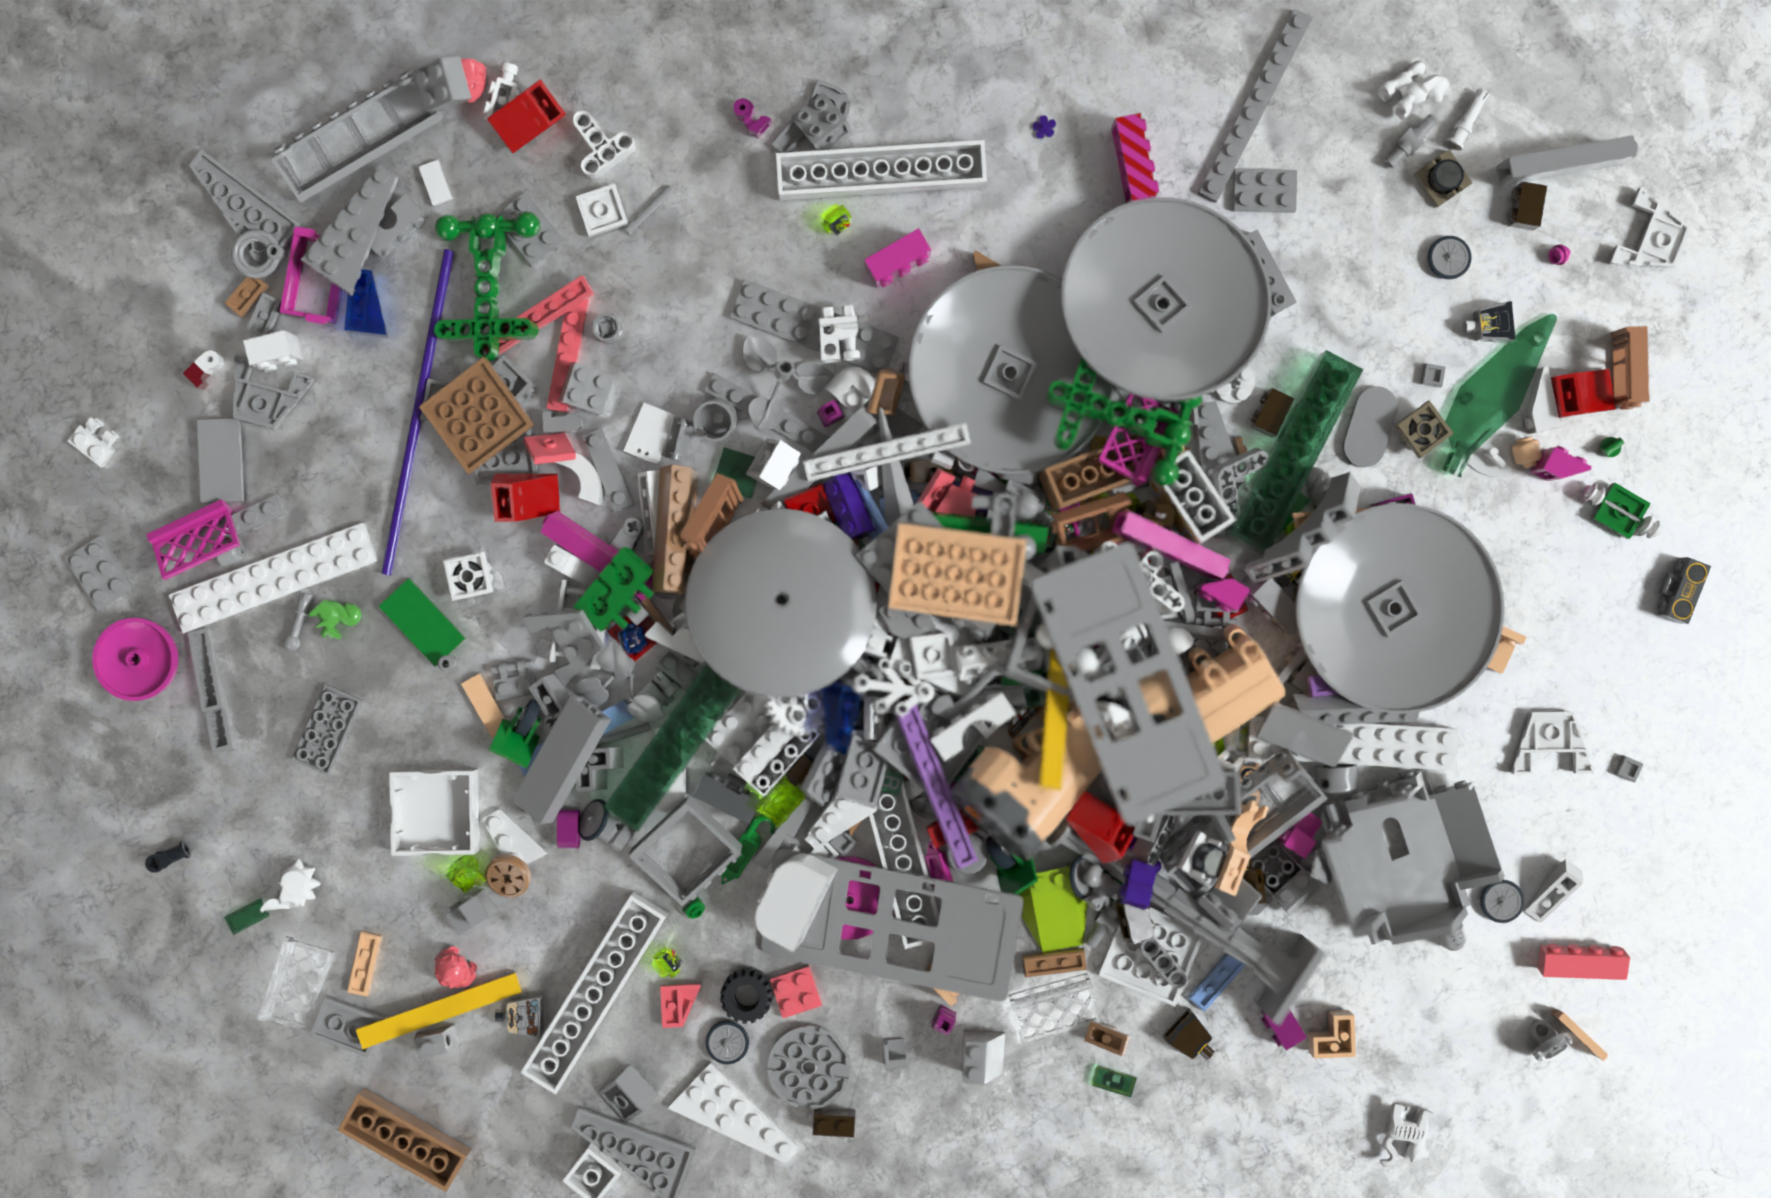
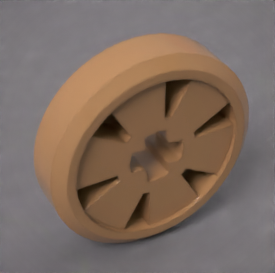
[485,854,531,898]

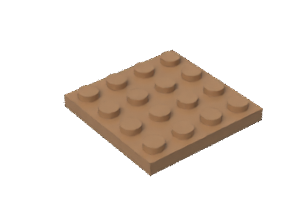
[419,357,535,474]

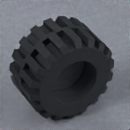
[720,967,773,1024]

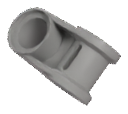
[610,517,643,551]

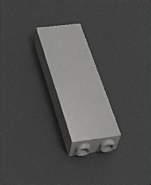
[1496,135,1638,187]
[512,696,611,825]

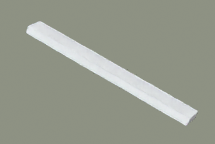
[803,423,971,481]

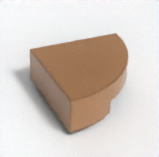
[1233,436,1247,456]

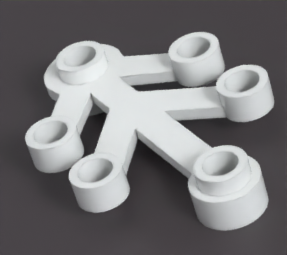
[852,658,934,717]

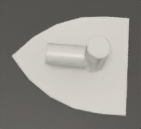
[1462,429,1512,478]

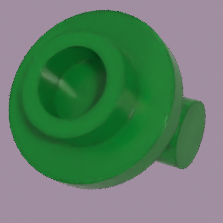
[1600,437,1625,458]
[682,895,705,919]

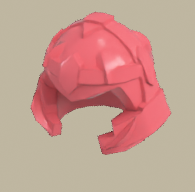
[461,58,486,103]
[434,946,477,989]

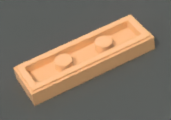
[461,673,506,738]
[347,931,382,997]
[1551,1009,1608,1061]

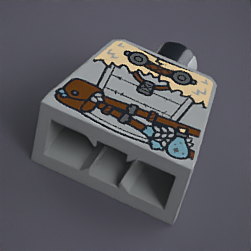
[495,994,544,1037]

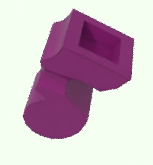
[733,98,773,138]
[816,400,846,428]
[930,1004,957,1036]

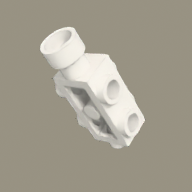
[482,62,519,125]

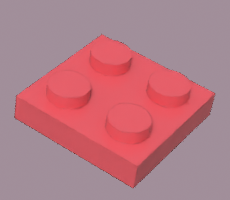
[770,965,822,1019]

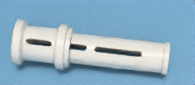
[1445,88,1489,151]

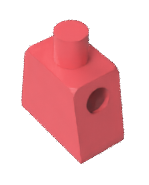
[934,476,979,516]

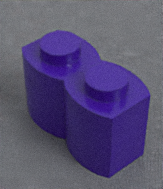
[1119,860,1157,910]

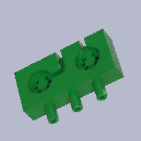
[573,546,655,632]

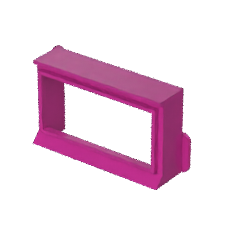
[280,227,342,324]

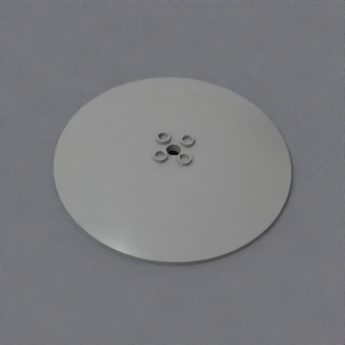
[1061,197,1271,401]
[909,265,1116,475]
[1296,503,1505,714]

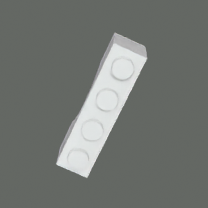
[931,691,1016,761]

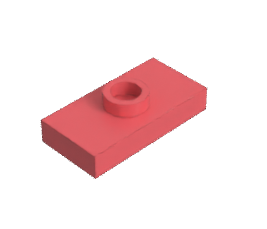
[916,469,955,512]

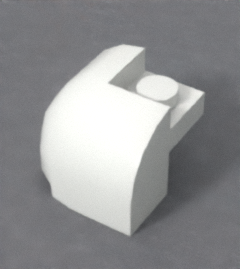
[824,366,876,415]

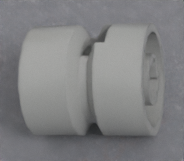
[592,314,623,344]
[598,814,636,853]

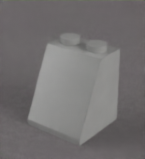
[961,1030,1005,1085]

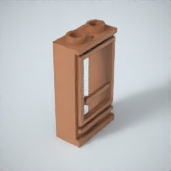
[1610,326,1650,410]
[680,473,744,560]
[1050,491,1131,552]

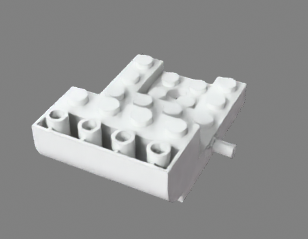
[673,669,821,797]

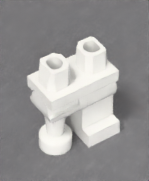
[819,305,860,364]

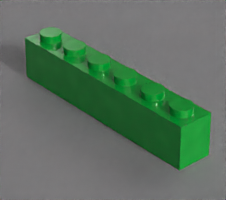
[930,511,1048,555]

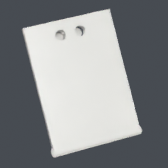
[623,402,679,465]

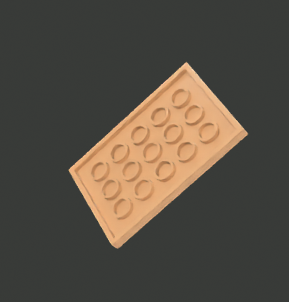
[889,523,1027,625]

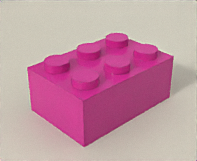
[864,228,931,288]

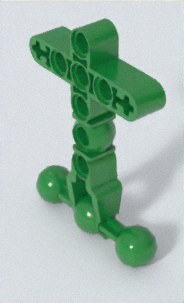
[434,211,541,361]
[1046,357,1203,486]

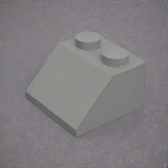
[598,1065,658,1123]

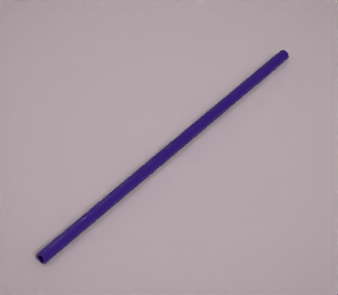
[381,249,454,576]

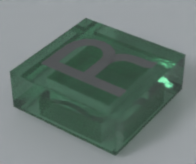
[881,770,904,796]

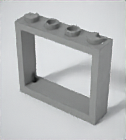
[1002,593,1096,702]
[628,795,742,906]

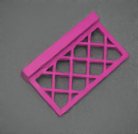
[1097,393,1178,486]
[146,499,240,580]

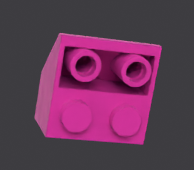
[1529,446,1592,481]
[1195,579,1250,612]

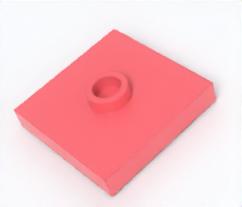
[524,433,576,464]

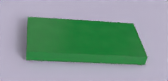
[378,578,467,667]

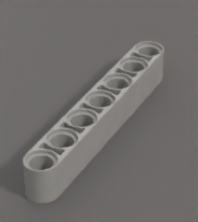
[761,406,878,510]

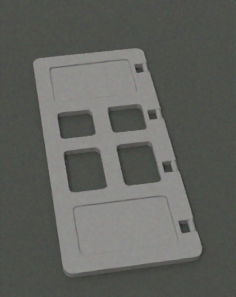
[1031,543,1226,825]
[761,849,1023,1002]

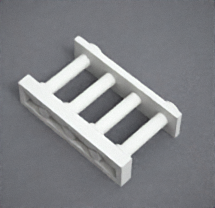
[547,580,608,670]

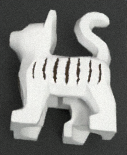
[1380,1102,1434,1167]

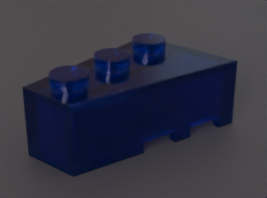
[344,269,389,338]
[821,682,862,755]

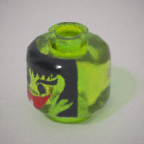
[821,204,852,235]
[652,947,683,979]

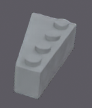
[1193,401,1245,486]

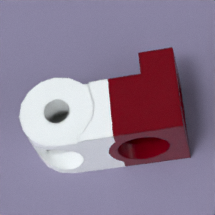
[182,350,224,390]

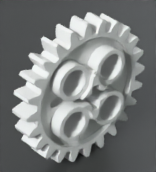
[763,689,829,737]

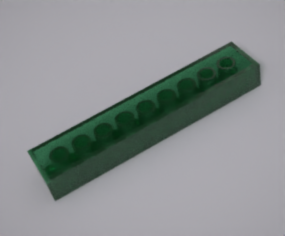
[1226,350,1364,555]
[604,663,742,832]

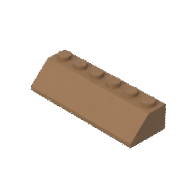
[652,464,698,596]

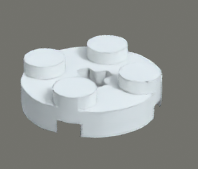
[1215,367,1255,404]

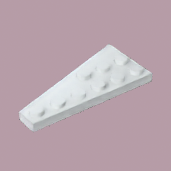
[668,1062,800,1164]

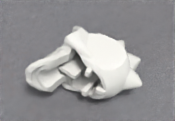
[260,858,321,913]

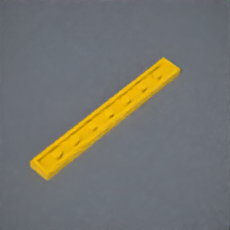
[1039,648,1071,791]
[356,972,523,1049]

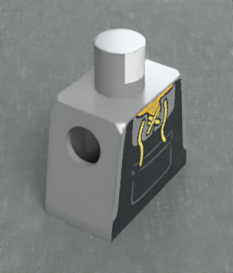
[1463,301,1516,343]

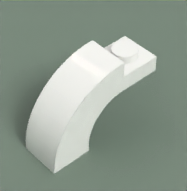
[555,453,603,506]

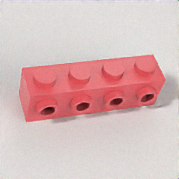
[1537,943,1630,980]

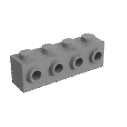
[1246,229,1297,317]

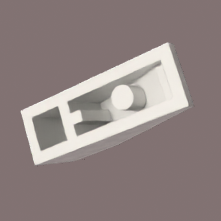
[1524,366,1561,434]
[544,545,601,587]
[1524,858,1583,923]

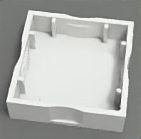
[390,769,480,856]

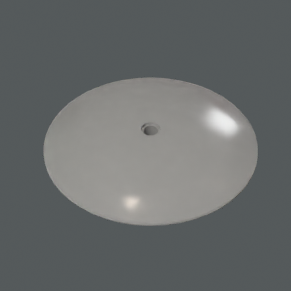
[686,509,877,697]

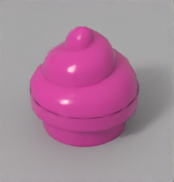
[1548,244,1571,265]

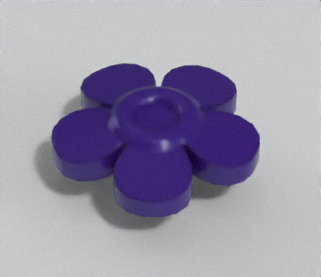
[1032,115,1056,139]

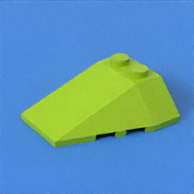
[1017,862,1088,953]

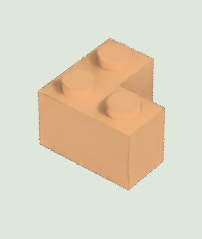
[1308,1010,1356,1058]

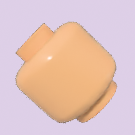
[1512,436,1542,468]

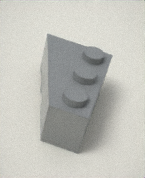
[1240,575,1298,636]

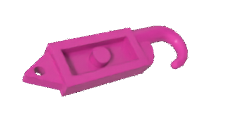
[924,841,953,910]

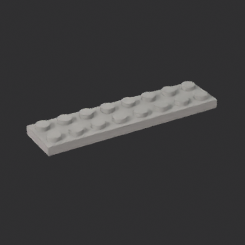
[730,279,899,374]
[1085,771,1241,815]

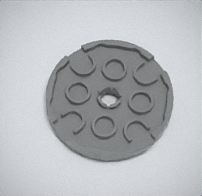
[767,1025,850,1109]

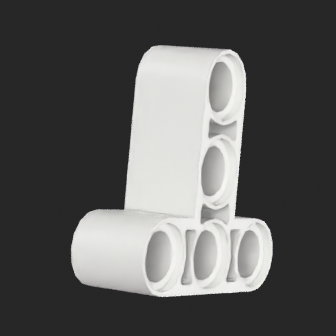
[573,110,636,179]

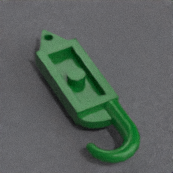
[721,814,775,885]

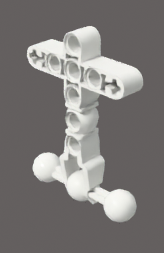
[1036,541,1185,700]

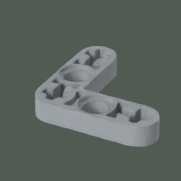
[1212,448,1268,519]

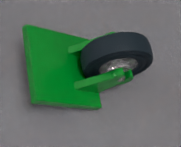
[488,699,542,769]
[986,836,1038,894]

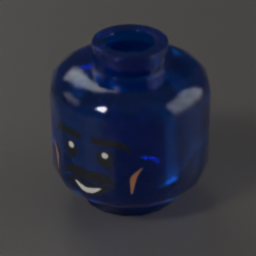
[618,623,647,654]

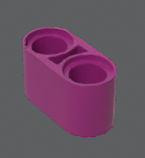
[557,809,581,849]

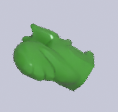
[308,599,362,639]

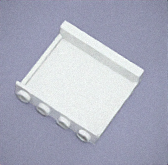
[885,613,983,700]

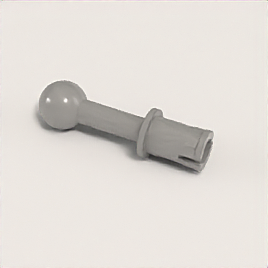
[283,592,313,651]

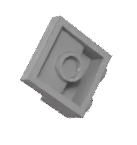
[493,355,537,403]

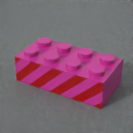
[1111,113,1159,204]

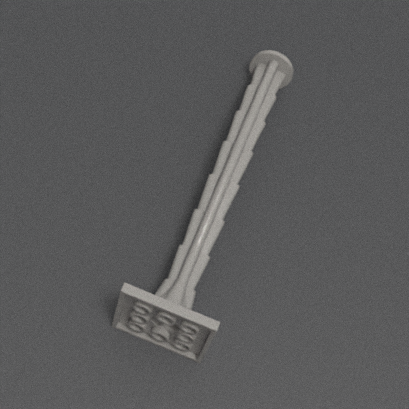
[1046,809,1326,1025]

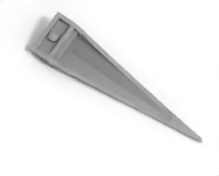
[879,407,914,527]

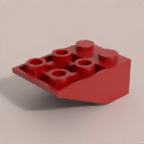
[487,79,566,154]
[1551,369,1616,419]
[491,474,561,522]
[1066,791,1135,864]

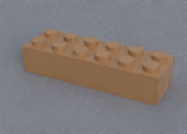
[1038,434,1165,512]
[337,1088,472,1192]

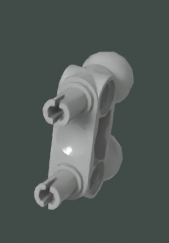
[972,492,1040,561]

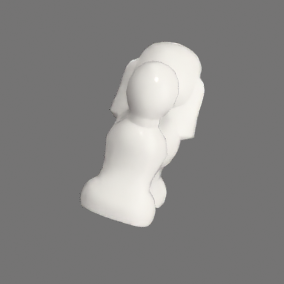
[1378,61,1450,120]

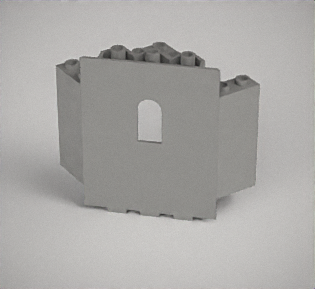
[1321,769,1505,945]

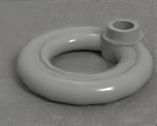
[231,229,285,279]

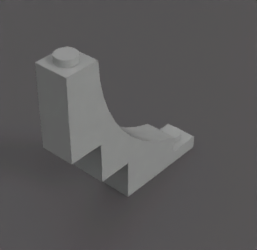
[1244,472,1360,584]

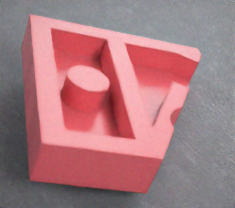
[660,983,701,1028]

